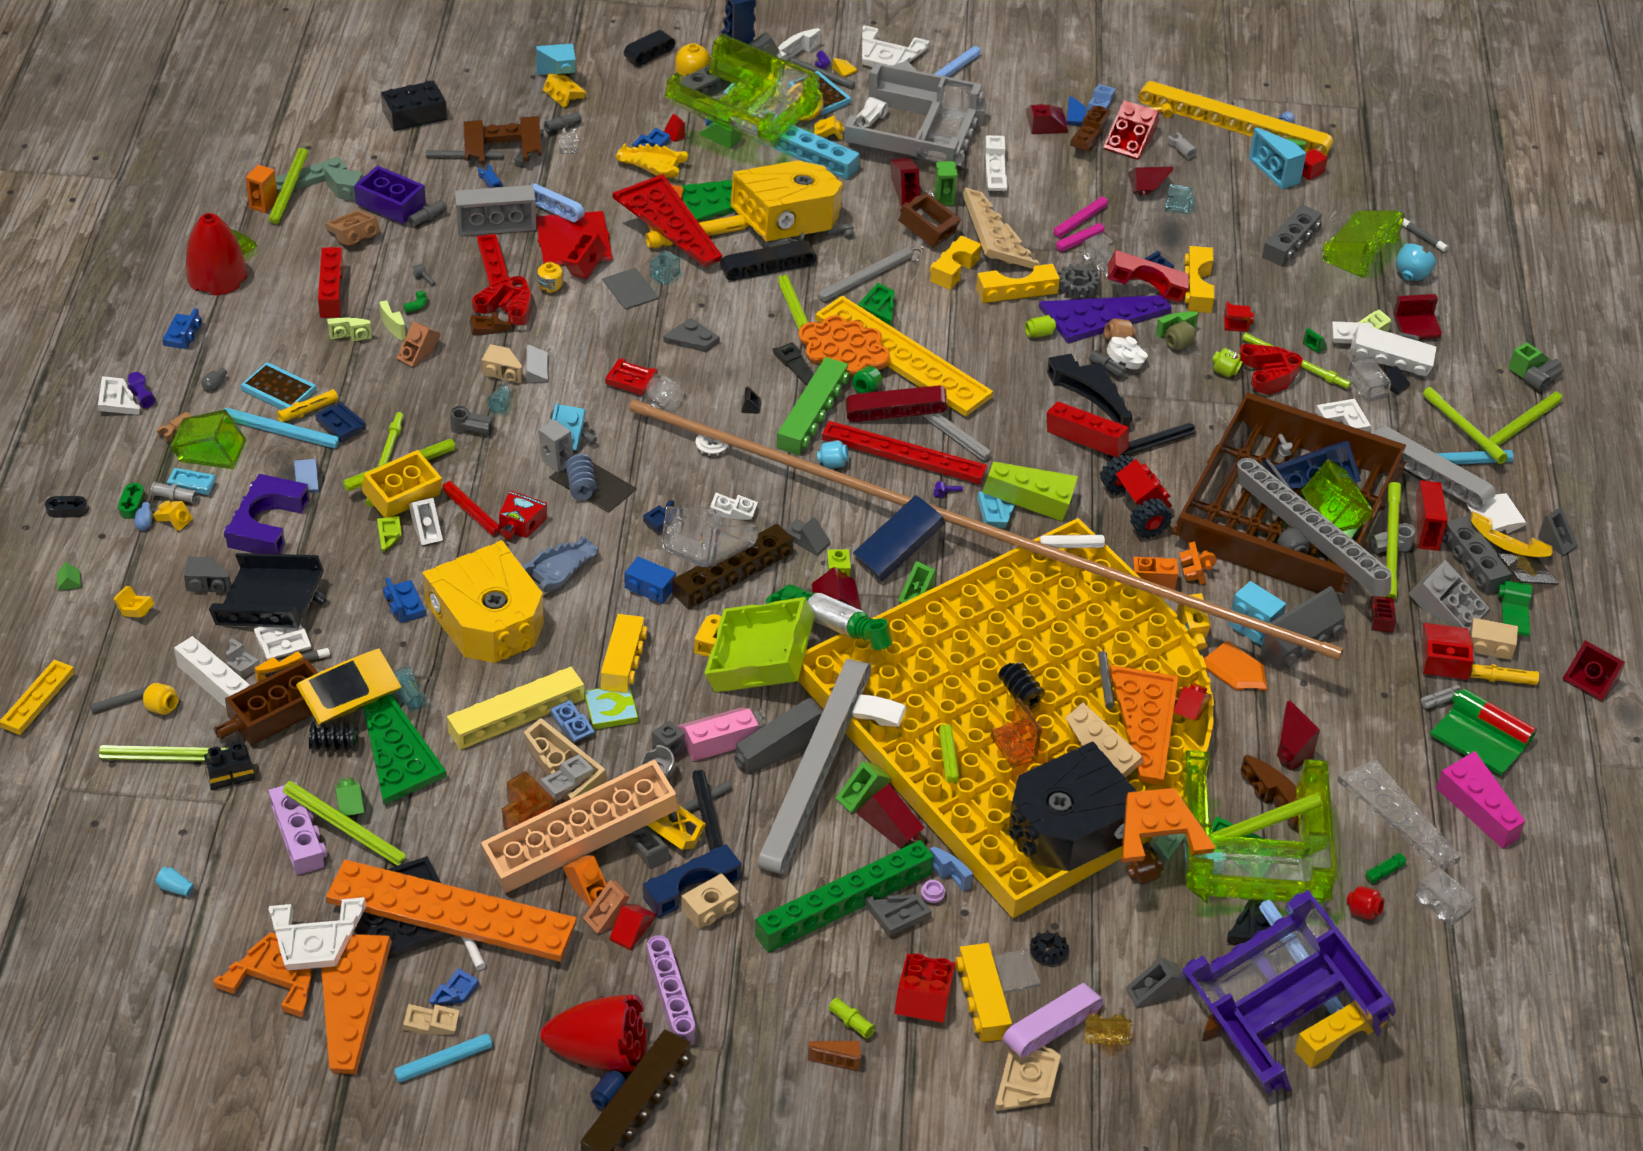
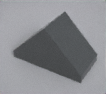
[1538,507,1578,555]

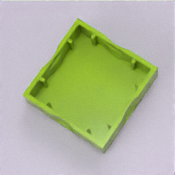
[704,597,815,692]

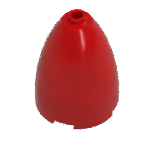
[185,213,247,295]
[540,994,647,1072]

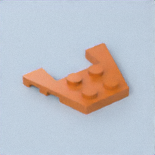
[1121,788,1215,863]
[213,932,313,1018]

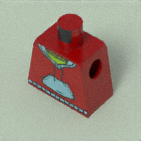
[499,490,548,539]

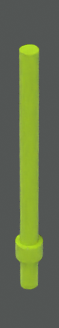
[1242,333,1351,389]
[365,412,404,507]

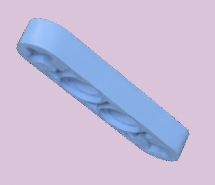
[531,183,585,222]

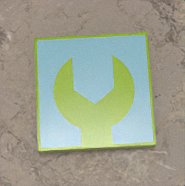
[584,686,638,730]

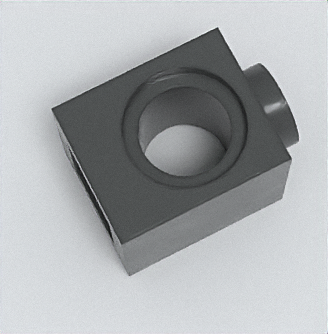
[652,720,685,758]

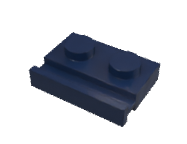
[315,401,366,442]

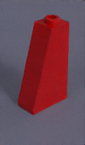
[1416,480,1448,551]

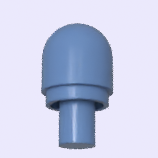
[1278,111,1295,123]
[134,502,153,531]

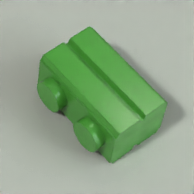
[933,161,957,206]

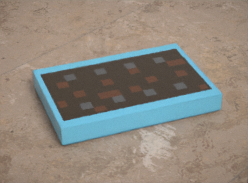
[789,71,851,116]
[241,362,317,410]

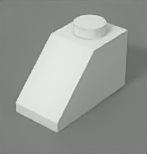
[408,498,443,545]

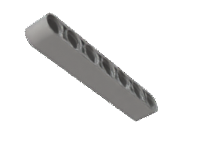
[1373,425,1496,508]

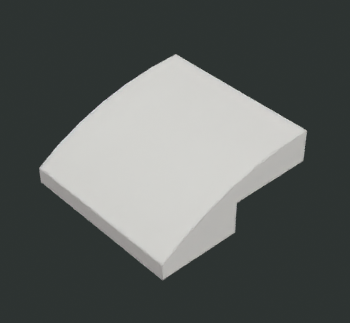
[1466,493,1527,534]
[254,624,312,660]

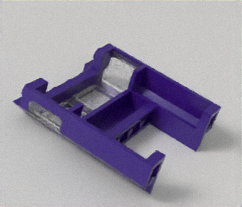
[1182,890,1396,1094]

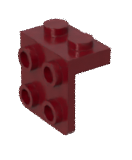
[1393,294,1442,339]

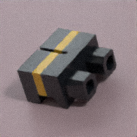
[204,740,255,790]

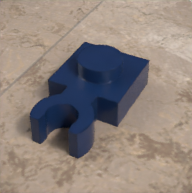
[643,500,682,533]

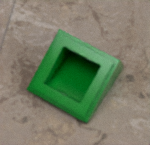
[1303,328,1327,353]

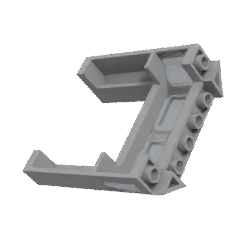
[844,62,987,170]

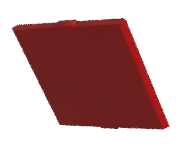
[536,211,612,265]

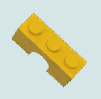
[929,236,981,290]

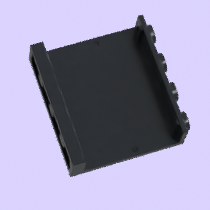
[209,553,324,628]

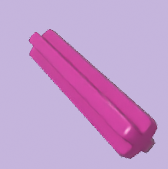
[1056,223,1105,252]

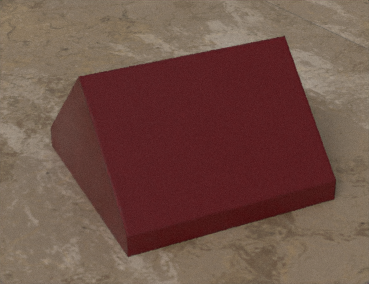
[811,567,861,610]
[1562,640,1625,701]

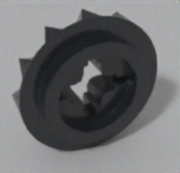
[1030,930,1069,965]

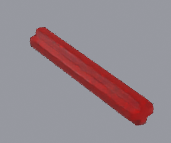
[442,481,501,536]

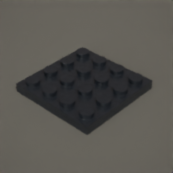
[353,856,456,960]

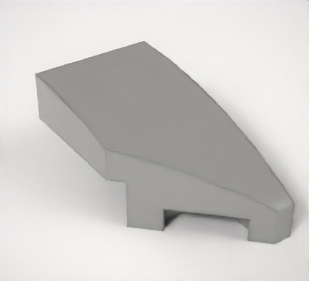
[226,638,260,679]

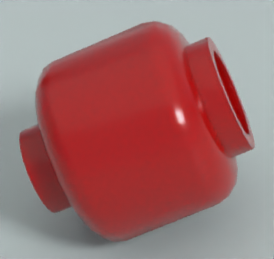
[1346,886,1385,920]

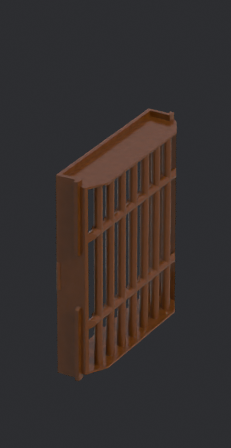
[1171,392,1406,594]

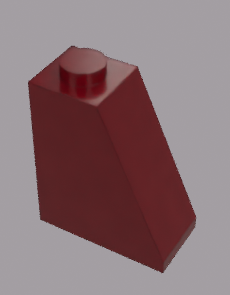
[890,158,920,207]
[856,784,925,848]

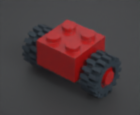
[1100,455,1173,538]

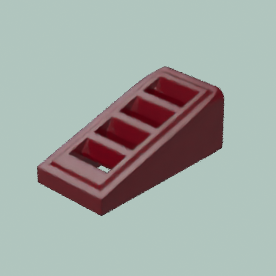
[1371,596,1396,633]

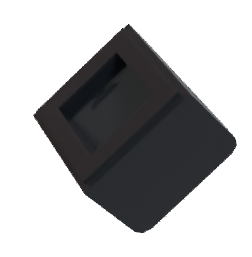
[1382,366,1410,395]

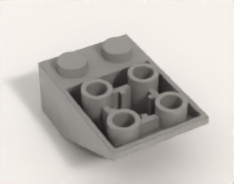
[1408,560,1489,631]

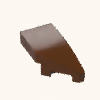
[469,312,512,335]

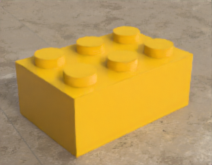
[362,450,442,518]

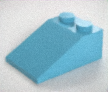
[1249,127,1306,189]

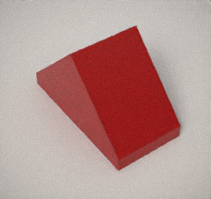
[610,904,656,951]

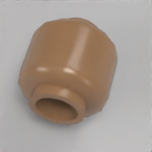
[1104,318,1135,342]

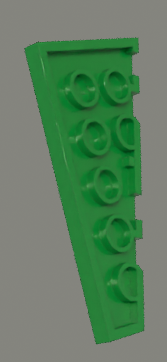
[679,180,736,222]
[363,694,447,805]

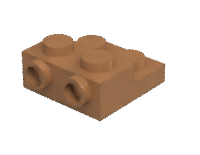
[325,209,380,246]

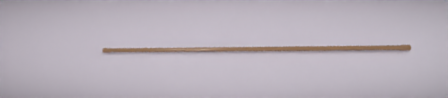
[629,399,1344,661]

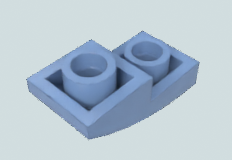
[550,700,595,743]

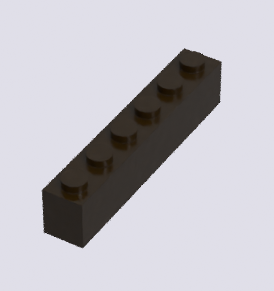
[580,1029,692,1151]

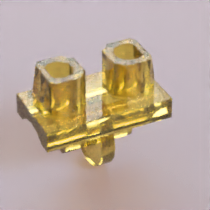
[1084,1014,1132,1049]

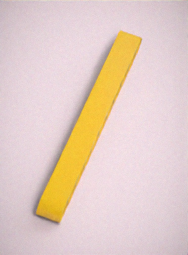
[1138,81,1333,156]

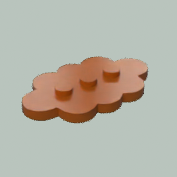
[798,315,891,377]

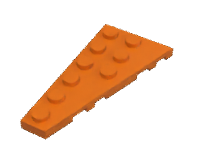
[1109,665,1179,786]

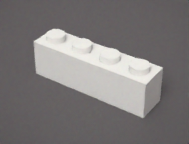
[1349,324,1436,376]
[174,636,250,708]

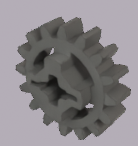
[1058,263,1100,298]

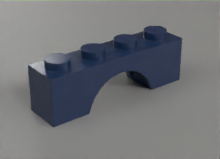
[643,844,742,918]

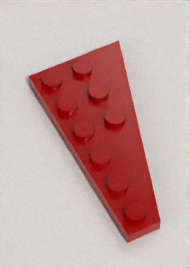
[612,174,722,267]

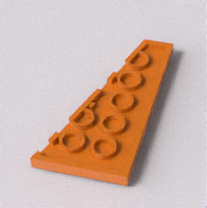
[321,934,392,1074]

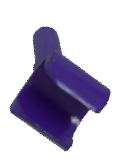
[934,481,963,498]

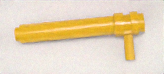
[645,215,749,249]

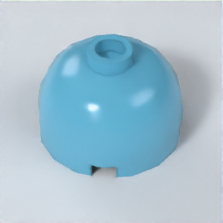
[1396,244,1437,281]

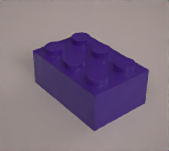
[354,165,426,224]

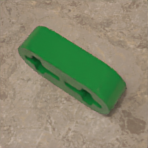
[118,483,145,519]

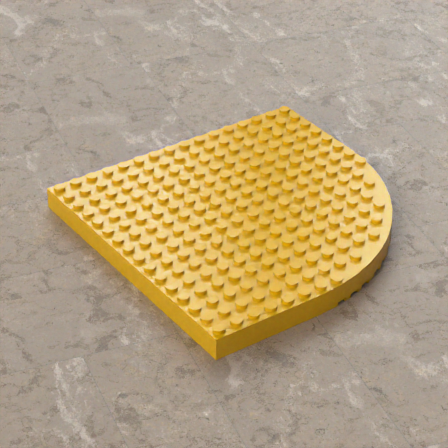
[798,518,1214,918]

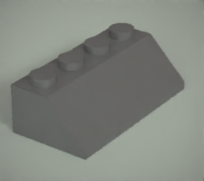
[1260,586,1346,670]

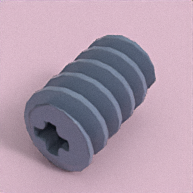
[566,454,597,500]

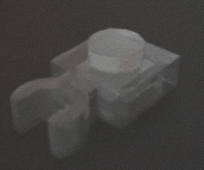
[559,128,578,154]

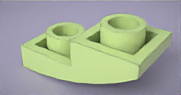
[327,318,372,342]

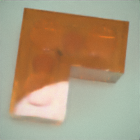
[502,771,555,830]

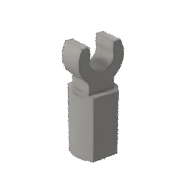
[1167,132,1197,160]

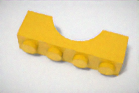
[1184,246,1214,313]
[976,264,1060,303]
[1294,1003,1388,1068]

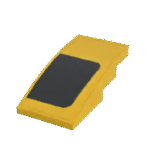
[296,648,401,724]

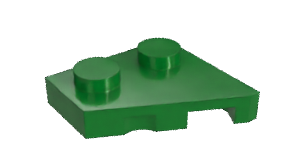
[858,282,895,326]

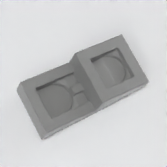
[540,754,594,800]

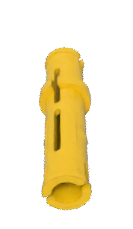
[276,389,338,422]
[1469,664,1539,686]

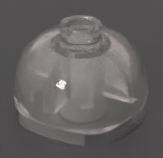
[645,374,687,413]

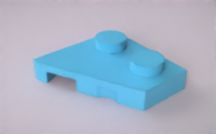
[977,491,1015,528]

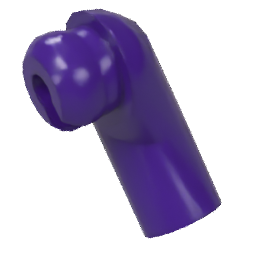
[815,50,831,70]

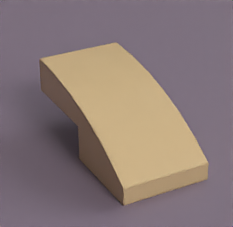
[402,1004,460,1035]

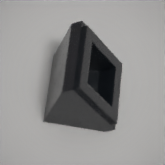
[741,386,761,414]

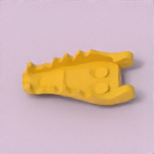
[615,143,689,178]

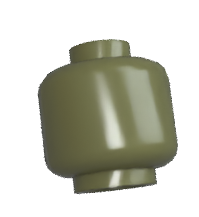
[1165,321,1196,350]

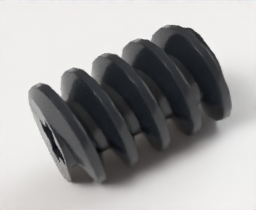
[998,662,1045,711]
[309,721,359,752]

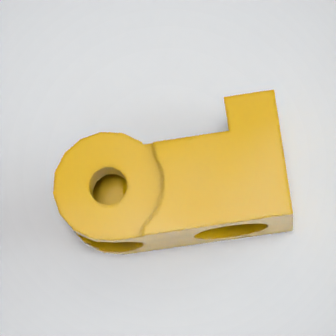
[694,614,721,657]

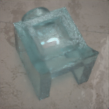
[1165,184,1195,213]

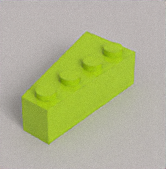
[982,461,1078,521]

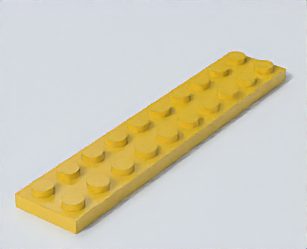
[815,296,993,417]

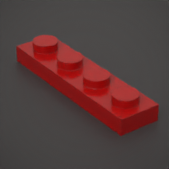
[477,234,508,285]

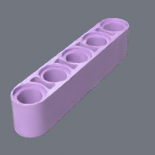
[647,935,695,1045]
[1002,983,1104,1058]

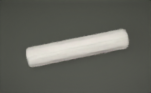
[1040,535,1105,548]

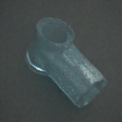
[393,666,425,710]

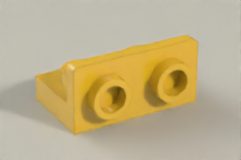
[543,74,587,107]

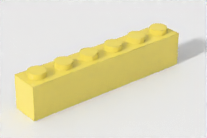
[447,667,585,750]

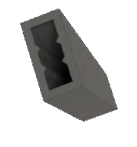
[734,698,821,775]

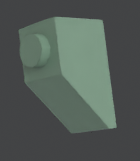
[324,166,363,201]

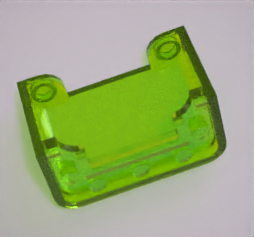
[1322,210,1405,279]

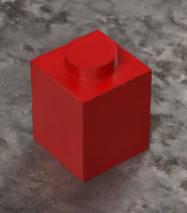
[1302,148,1328,180]

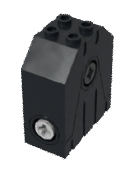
[1008,741,1137,871]

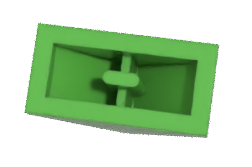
[898,561,936,603]

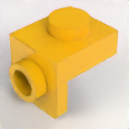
[814,116,844,141]
[153,501,193,531]
[113,586,155,618]

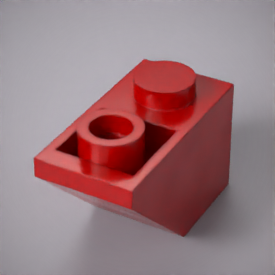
[1174,684,1212,720]

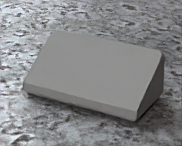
[526,345,548,382]

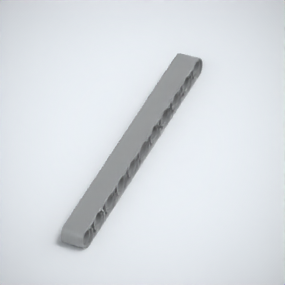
[1237,458,1391,597]
[758,659,871,874]

